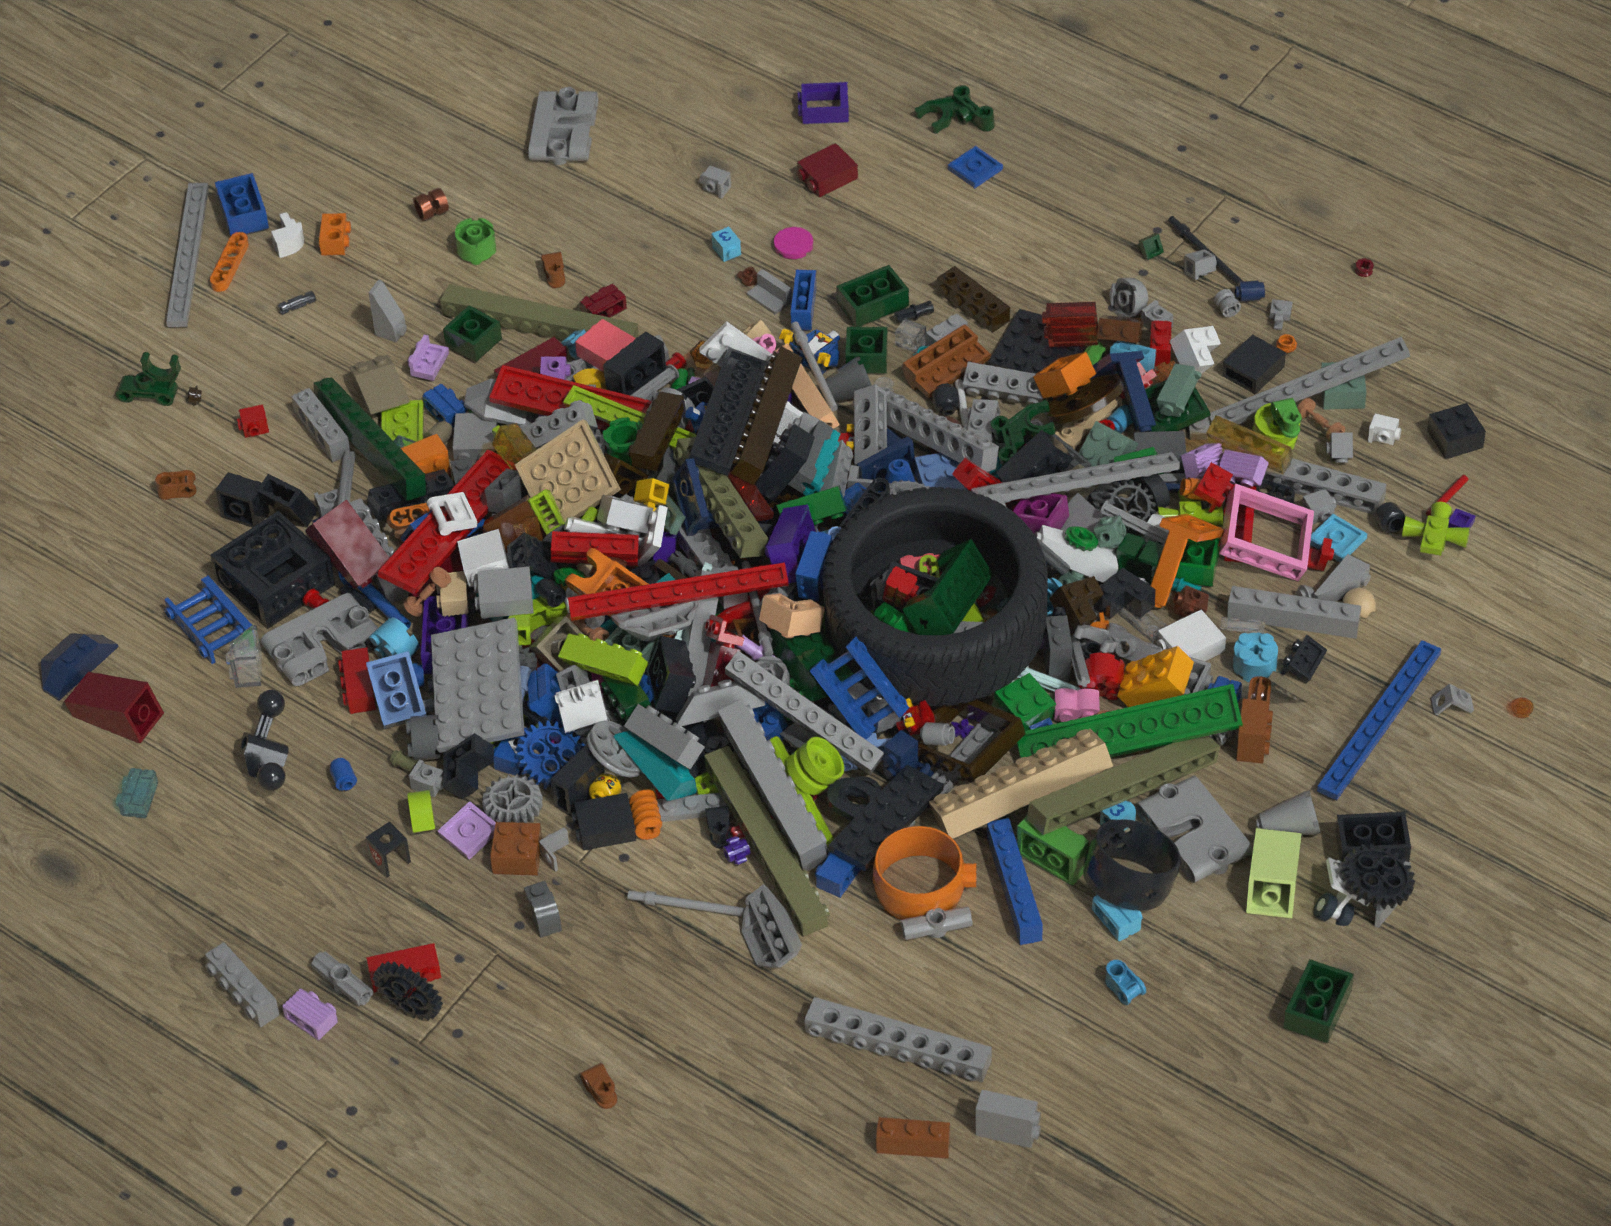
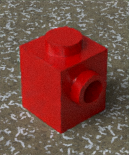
[237,404,269,438]

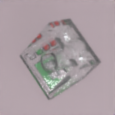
[226,625,262,688]

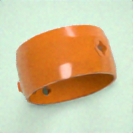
[873,826,977,920]

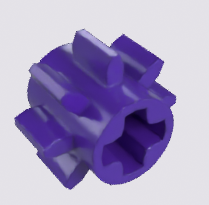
[723,836,751,865]

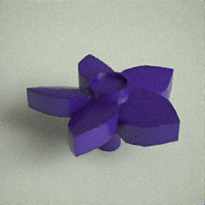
[951,718,974,740]

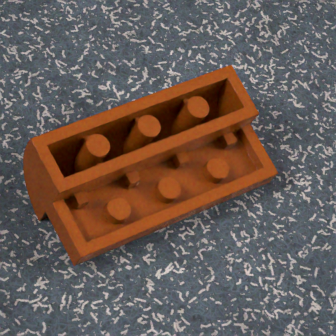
[902,324,991,398]

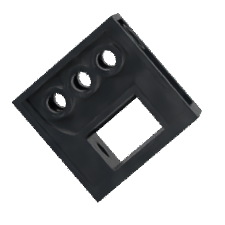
[210,511,335,629]

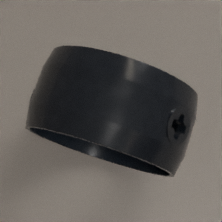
[1083,819,1180,911]

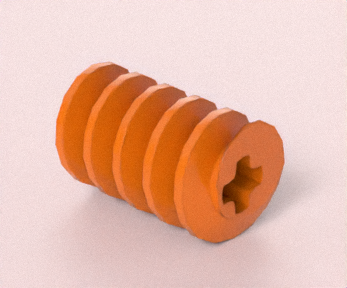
[629,789,662,840]

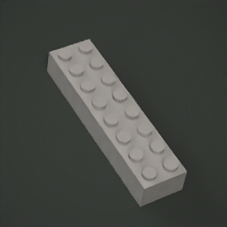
[718,699,828,871]

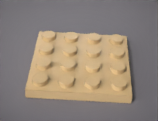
[515,419,621,529]

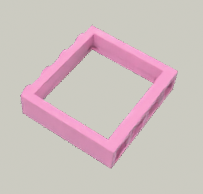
[1219,484,1314,581]

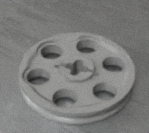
[587,721,642,777]

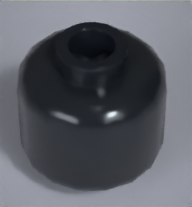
[932,383,960,416]
[1374,502,1406,534]

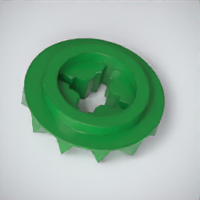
[1065,526,1098,551]
[553,567,588,586]

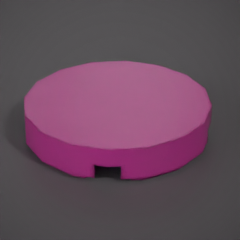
[774,227,814,259]

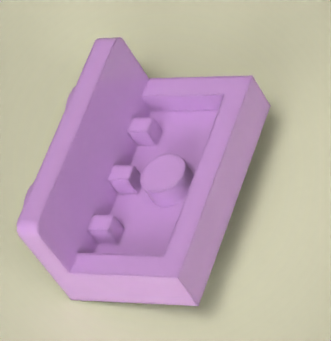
[408,335,449,381]

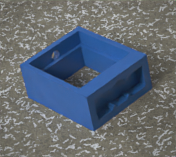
[796,531,832,602]

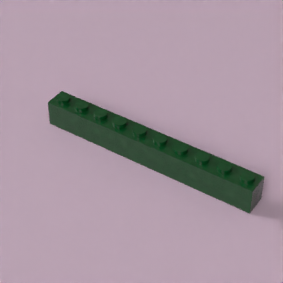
[313,377,426,501]

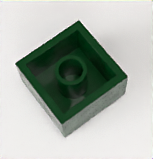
[443,305,502,362]
[845,327,888,373]

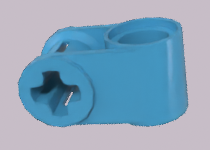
[1105,960,1146,1005]

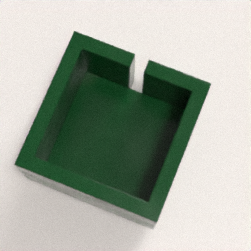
[1116,533,1164,586]

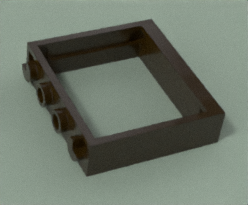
[910,700,1026,783]

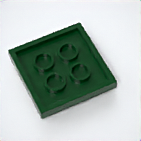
[1145,380,1211,432]

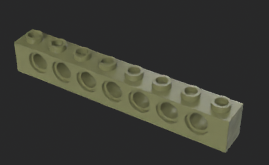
[673,437,768,558]

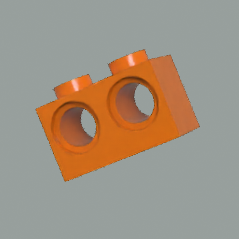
[319,213,351,255]

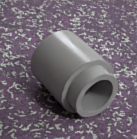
[920,722,955,746]

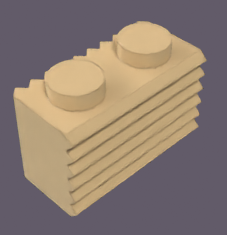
[436,571,469,617]

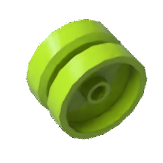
[1251,403,1300,455]
[786,737,844,795]

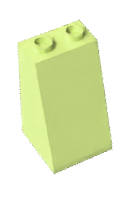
[1246,828,1302,918]

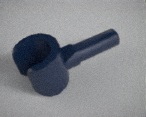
[917,760,934,777]

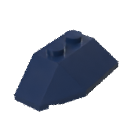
[41,633,119,701]

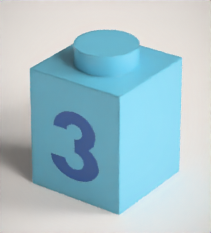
[712,227,741,262]
[1100,801,1136,831]

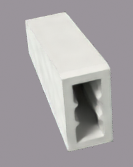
[1035,525,1118,583]

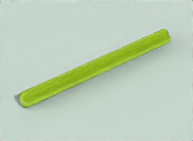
[769,736,834,853]

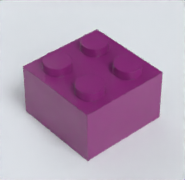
[1013,493,1069,535]

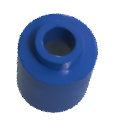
[329,758,357,791]

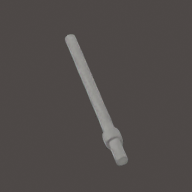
[791,322,838,411]
[741,561,773,656]
[628,890,746,917]

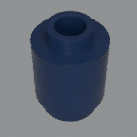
[1235,280,1265,302]

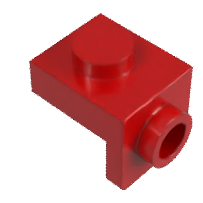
[1307,538,1334,571]

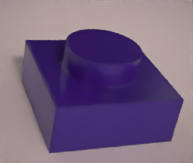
[1448,508,1476,528]

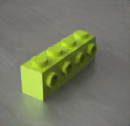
[558,633,649,686]

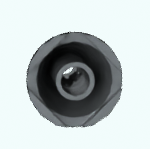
[817,356,872,403]

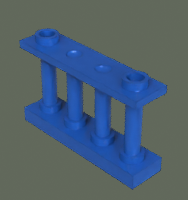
[164,575,256,664]
[810,637,909,740]

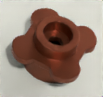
[737,267,757,286]

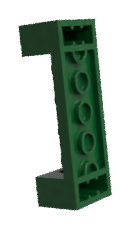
[902,539,994,635]

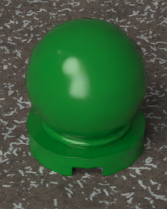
[603,417,643,469]

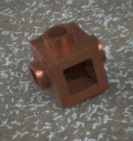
[1173,585,1209,618]

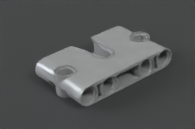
[529,87,598,165]
[261,593,378,686]
[1135,776,1253,883]

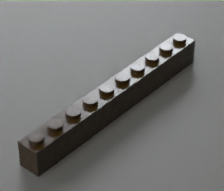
[731,346,802,485]

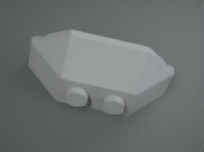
[464,379,538,427]
[611,600,701,641]
[676,680,765,726]
[741,884,802,968]

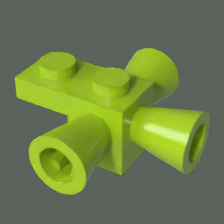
[1158,489,1223,526]
[1402,502,1470,556]

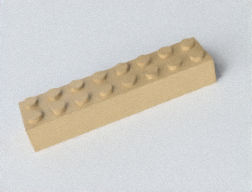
[929,729,1113,839]

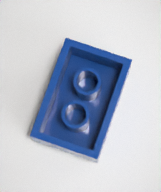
[215,173,269,236]

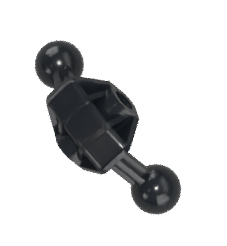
[240,690,289,791]

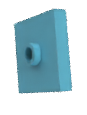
[1310,514,1367,563]

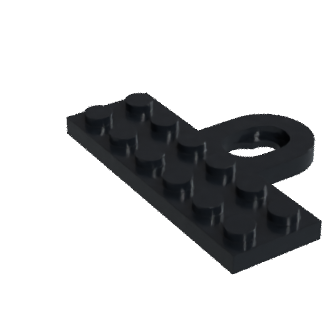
[827,764,944,871]

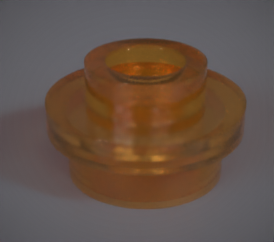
[1511,697,1534,718]

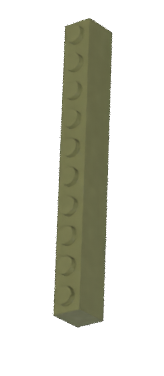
[440,284,639,340]
[1027,736,1220,835]
[704,745,830,937]

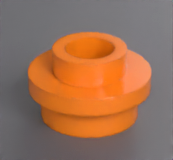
[1276,334,1297,353]

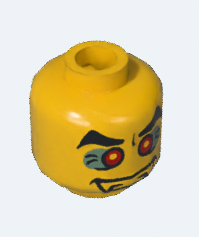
[589,773,622,799]

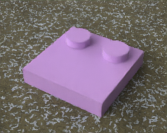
[438,801,496,860]

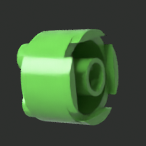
[455,218,497,265]

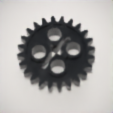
[1340,844,1415,909]
[372,961,443,1021]

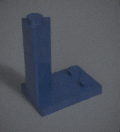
[1090,351,1156,432]
[857,428,915,480]
[672,458,773,536]

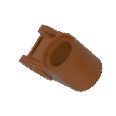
[541,251,566,288]
[155,470,197,500]
[579,1063,618,1109]

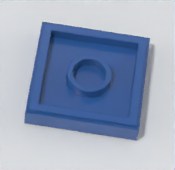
[948,146,1003,188]

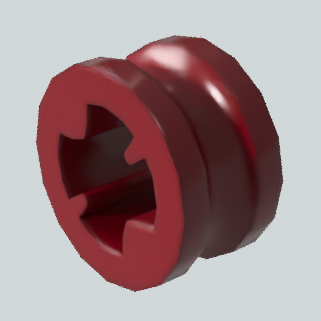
[1355,258,1374,277]

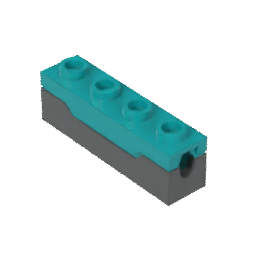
[788,420,841,496]

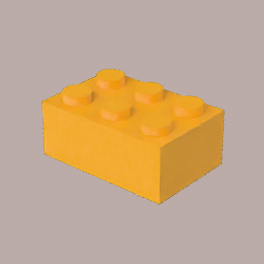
[1117,646,1194,707]

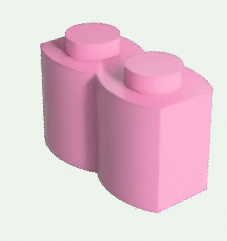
[1054,688,1100,722]

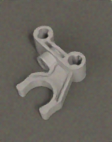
[1073,623,1163,661]

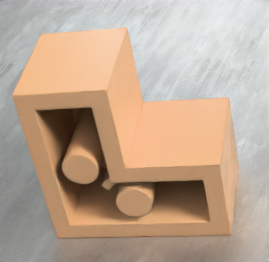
[759,593,825,638]

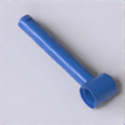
[338,572,411,629]

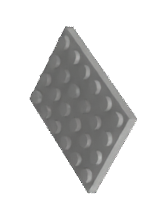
[431,617,524,753]

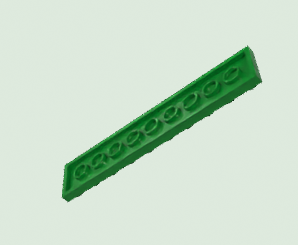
[1017,684,1243,758]

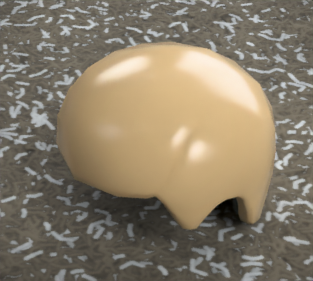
[1343,587,1376,618]

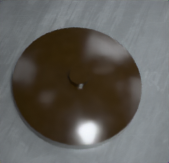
[1045,374,1124,424]

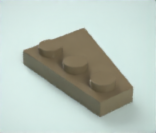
[1268,671,1312,702]

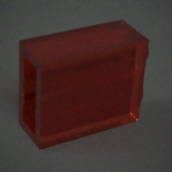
[1042,302,1098,347]

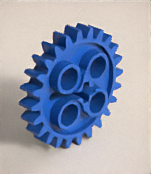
[515,720,585,789]

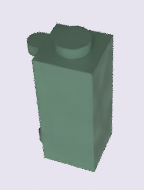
[1157,364,1202,417]

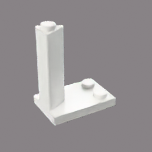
[700,321,771,409]
[564,505,668,566]

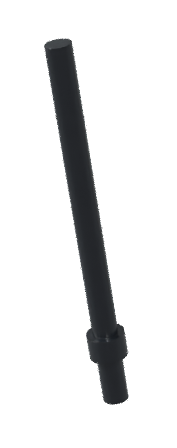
[1168,216,1243,286]

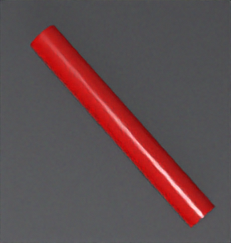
[1426,475,1469,517]

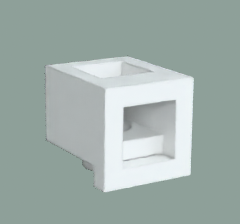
[1368,414,1402,445]

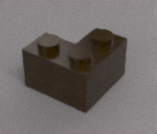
[1049,576,1104,635]

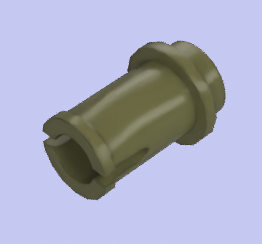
[390,750,418,773]

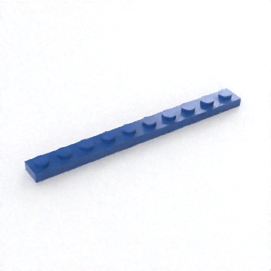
[1317,640,1441,801]

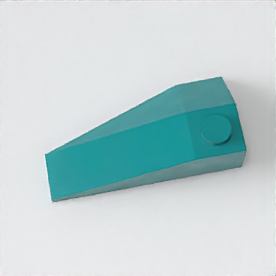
[614,731,697,801]

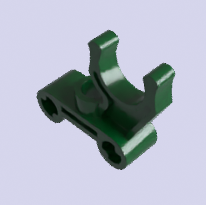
[915,85,995,134]
[116,352,181,406]
[991,400,1056,467]

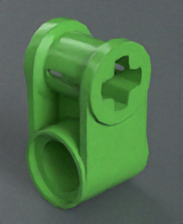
[1270,397,1302,438]

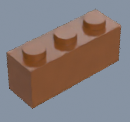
[876,1117,950,1159]

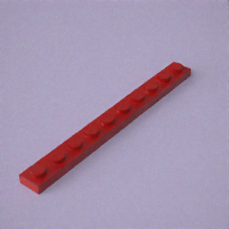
[568,562,789,621]

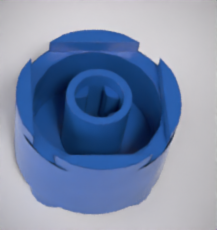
[752,702,788,740]

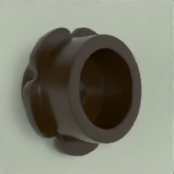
[188,386,202,406]

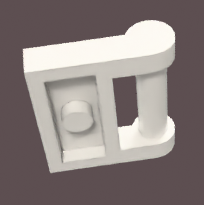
[426,492,477,536]

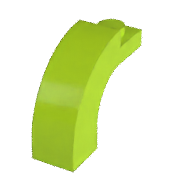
[508,598,568,645]

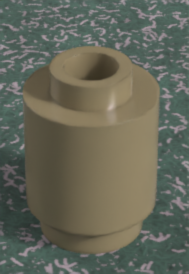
[424,421,453,444]

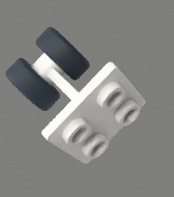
[1314,857,1371,926]

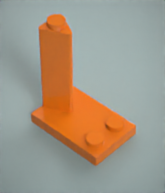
[1151,514,1225,608]

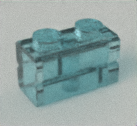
[116,768,158,819]

